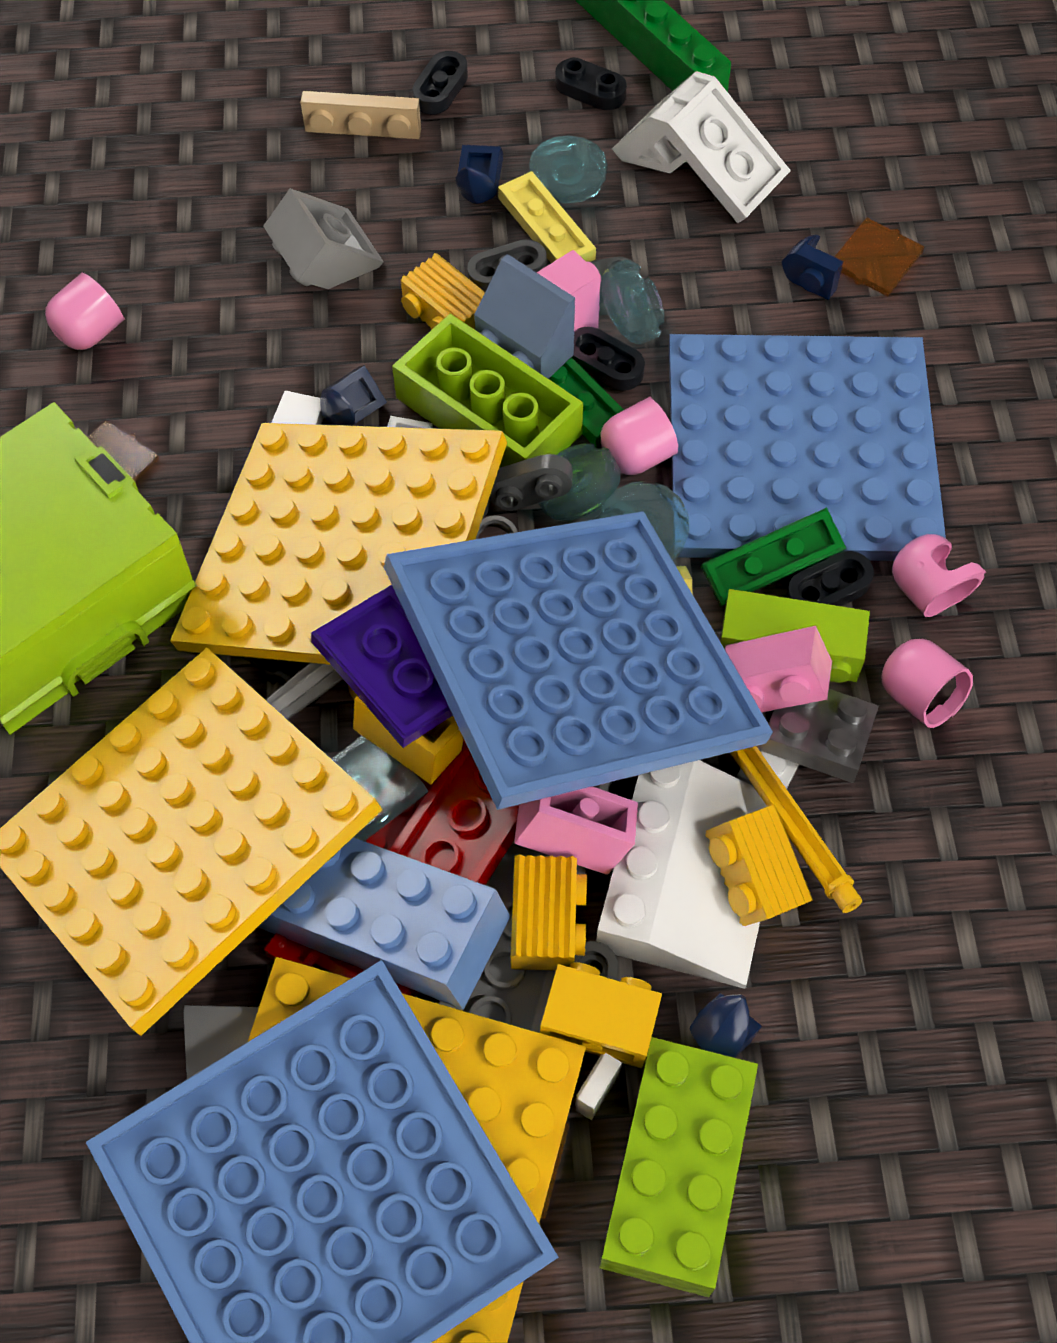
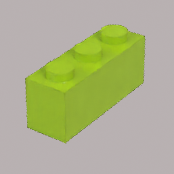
[720,589,870,683]

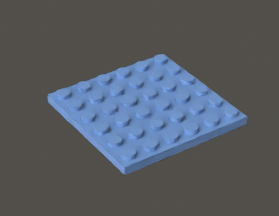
[669,334,946,561]
[384,511,773,810]
[86,960,559,1343]

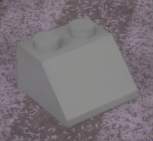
[263,188,384,289]

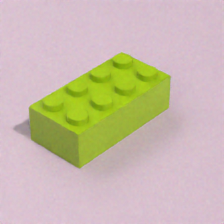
[392,313,583,468]
[600,1037,758,1298]

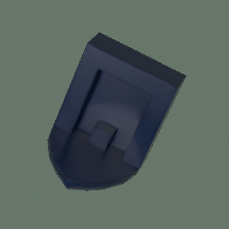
[456,145,504,204]
[782,235,843,300]
[320,365,387,426]
[689,993,762,1058]

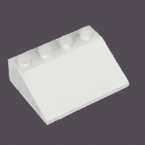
[596,760,767,989]

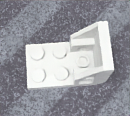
[612,71,791,223]

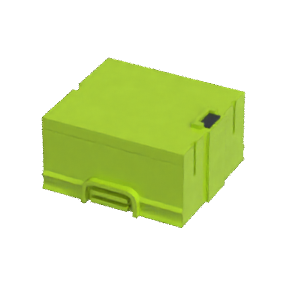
[0,402,197,735]

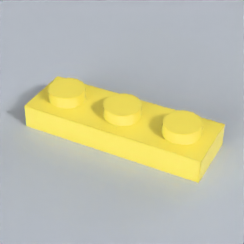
[498,171,596,263]

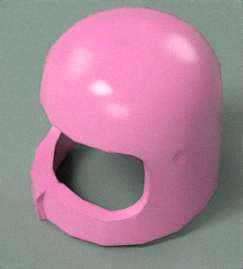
[45,272,125,350]
[601,397,678,476]
[892,534,986,617]
[881,639,973,728]

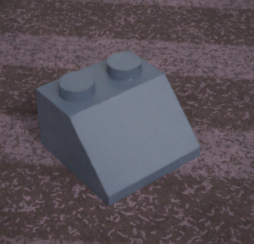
[474,254,575,379]

